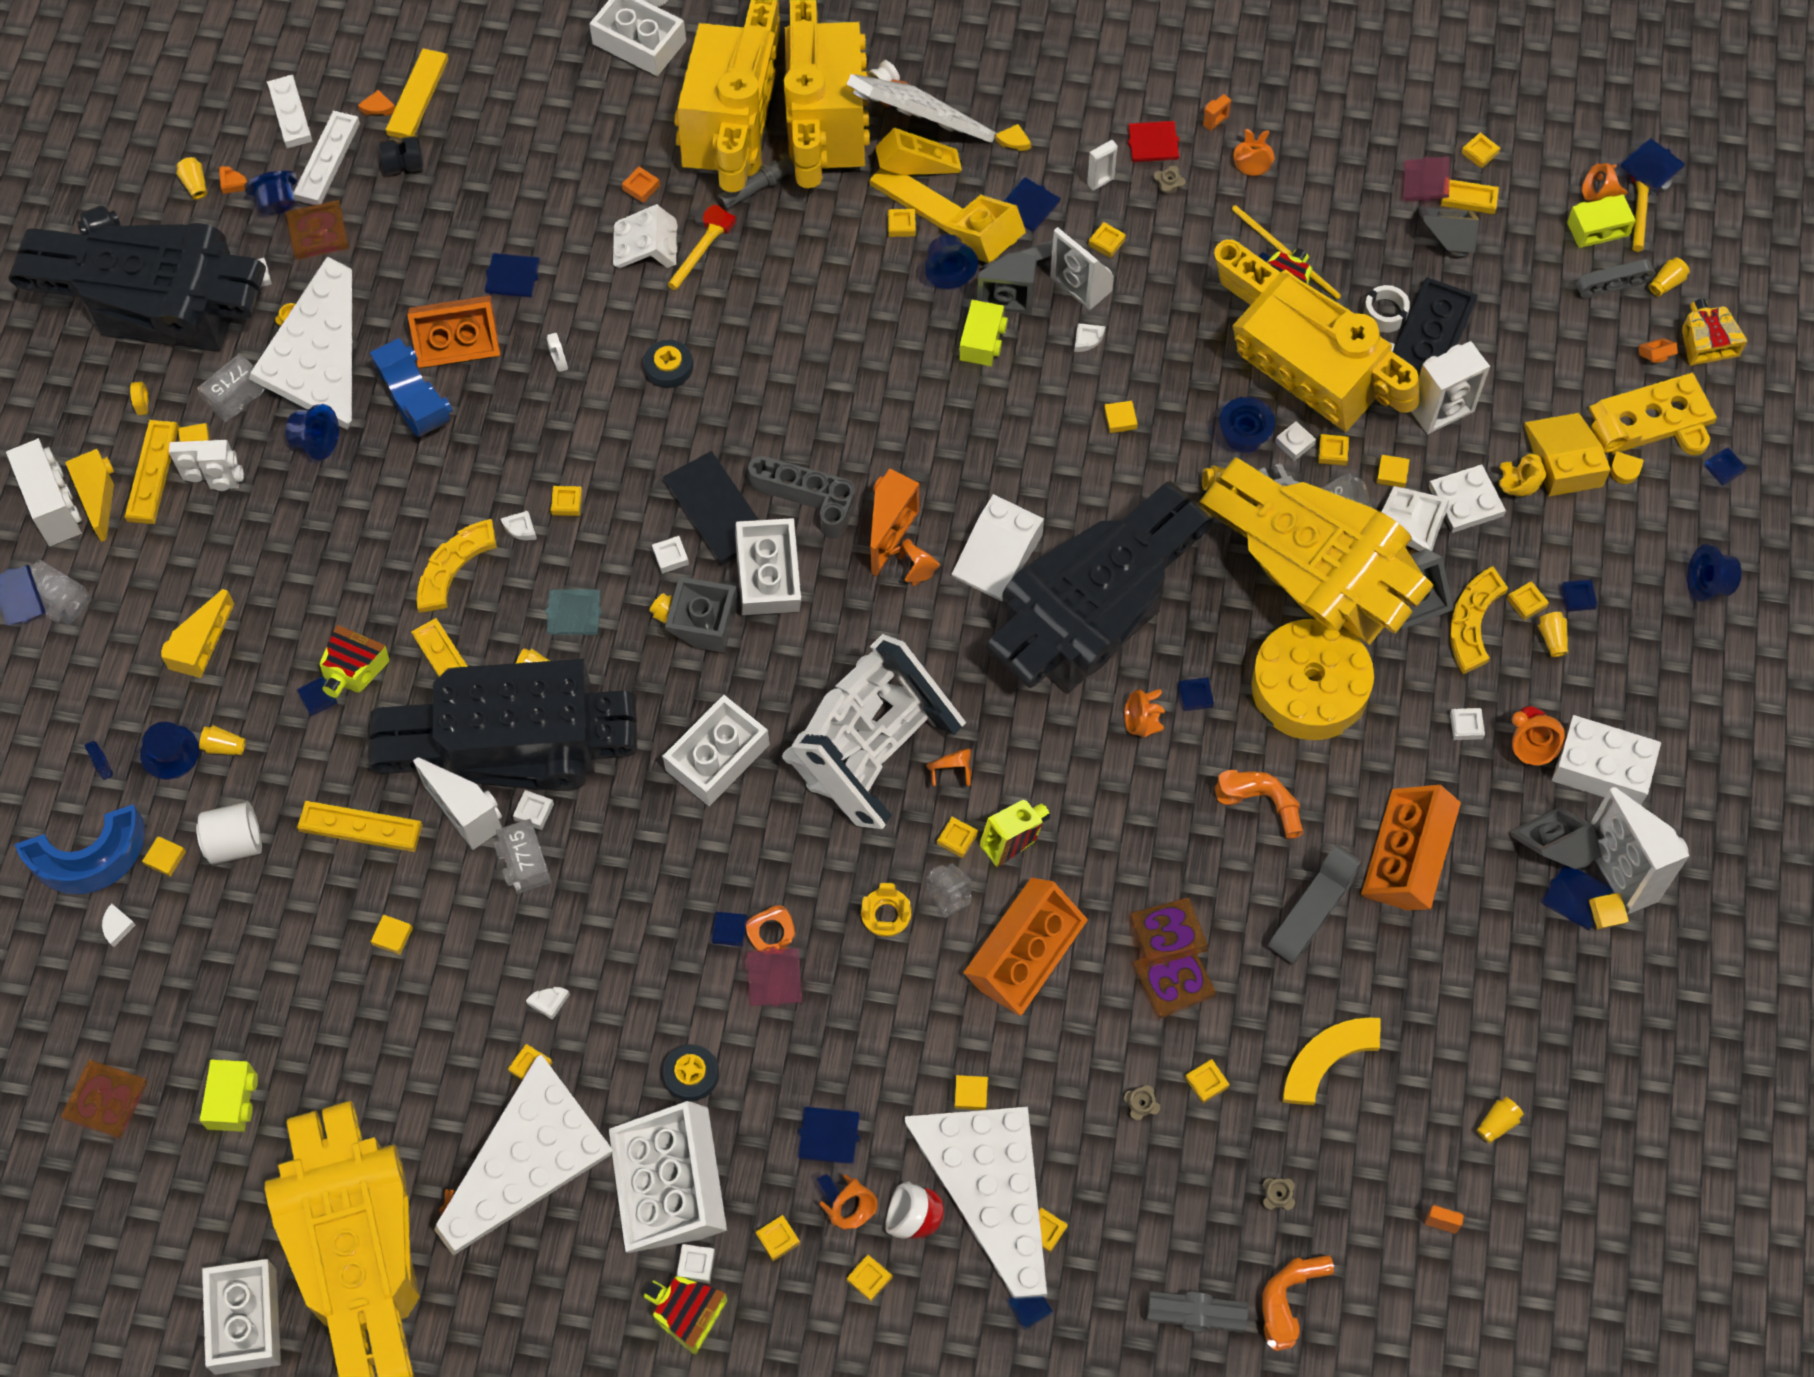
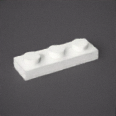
[267,75,313,148]

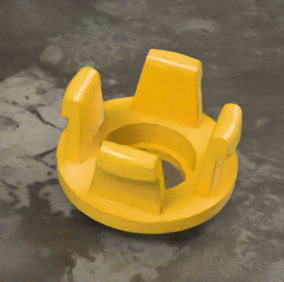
[861,883,911,937]

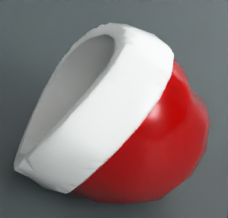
[886,1182,944,1239]

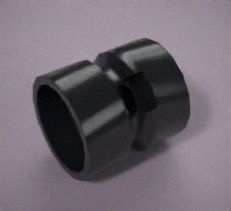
[380,135,424,175]

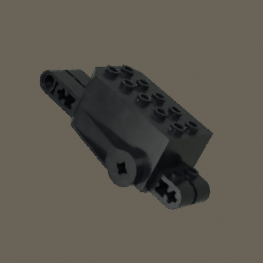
[8,223,266,351]
[986,481,1214,694]
[369,659,637,791]

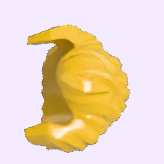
[1499,453,1546,497]

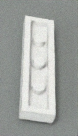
[293,111,360,206]

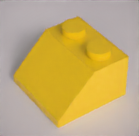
[944,195,1026,263]

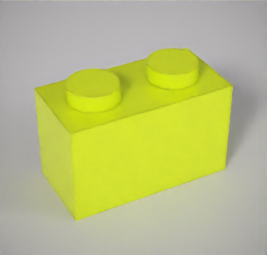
[1567,195,1636,248]
[959,300,1008,366]
[200,1060,258,1132]

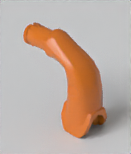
[1215,770,1303,839]
[1262,1255,1334,1351]

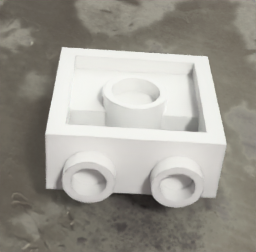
[169,440,244,491]

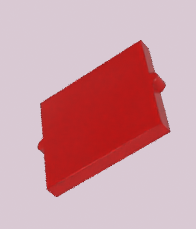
[1128,121,1180,162]

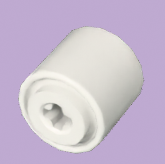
[196,801,262,865]

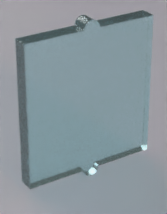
[545,589,602,635]

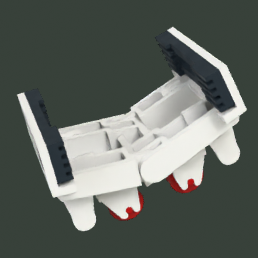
[782,634,966,829]

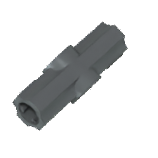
[1147,1291,1248,1333]

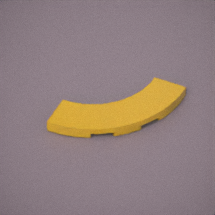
[417,519,497,613]
[1450,566,1508,674]
[1282,1018,1381,1106]

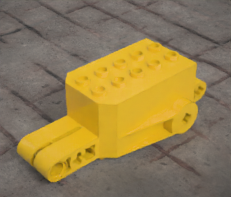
[675,0,780,192]
[784,0,870,188]
[1214,239,1420,433]
[1198,457,1433,645]
[265,1101,420,1377]

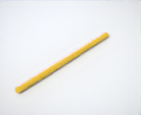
[1232,205,1341,299]

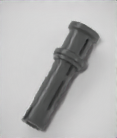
[717,152,795,210]

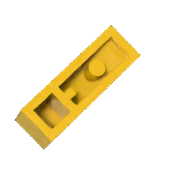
[875,128,962,175]
[65,449,115,542]
[161,589,235,678]

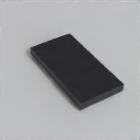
[1393,277,1478,378]
[663,451,759,566]

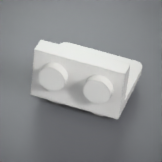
[613,204,677,268]

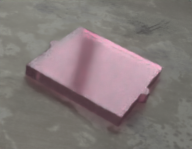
[1404,156,1450,201]
[747,946,802,1007]

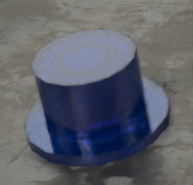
[244,170,298,215]
[925,234,978,289]
[1219,397,1276,453]
[286,403,339,460]
[1687,544,1742,602]
[140,721,200,780]

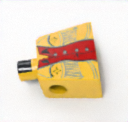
[1682,299,1747,366]

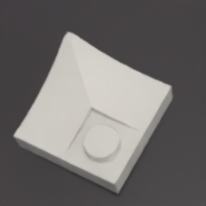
[1382,486,1449,551]

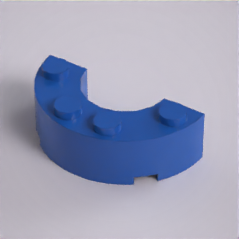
[370,338,453,437]
[15,804,145,894]

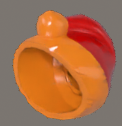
[1511,706,1565,765]

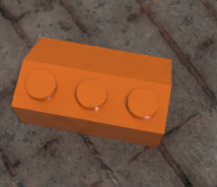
[407,295,500,368]

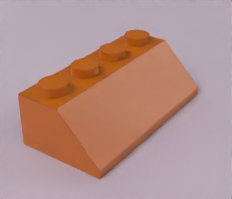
[1361,785,1461,910]
[963,877,1088,1016]

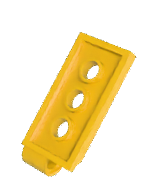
[1589,373,1717,454]

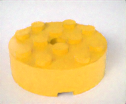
[1251,619,1374,740]

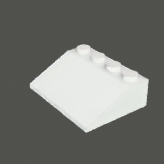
[1590,787,1689,915]
[609,1101,727,1253]

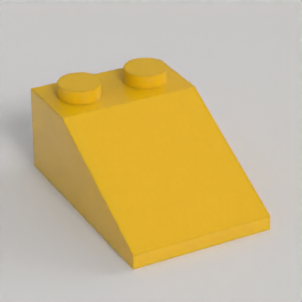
[1524,413,1611,496]

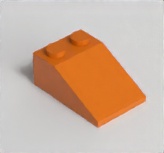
[870,468,920,577]

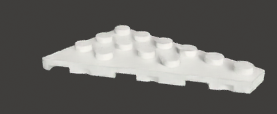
[847,74,997,143]
[249,257,352,430]
[435,1054,613,1255]
[905,1107,1047,1300]

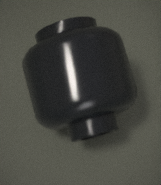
[77,205,121,236]

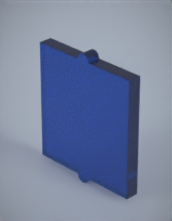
[1620,138,1685,192]
[1003,177,1061,233]
[485,253,540,298]
[0,565,46,626]
[1541,865,1613,931]
[798,1106,860,1165]

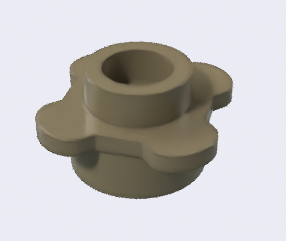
[1154,166,1186,194]
[1124,1085,1160,1121]
[1263,1178,1295,1211]

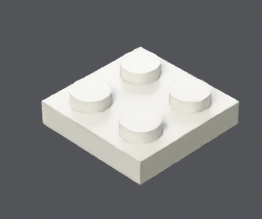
[1428,465,1506,533]

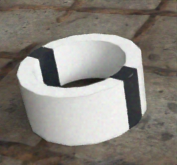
[1363,285,1410,333]

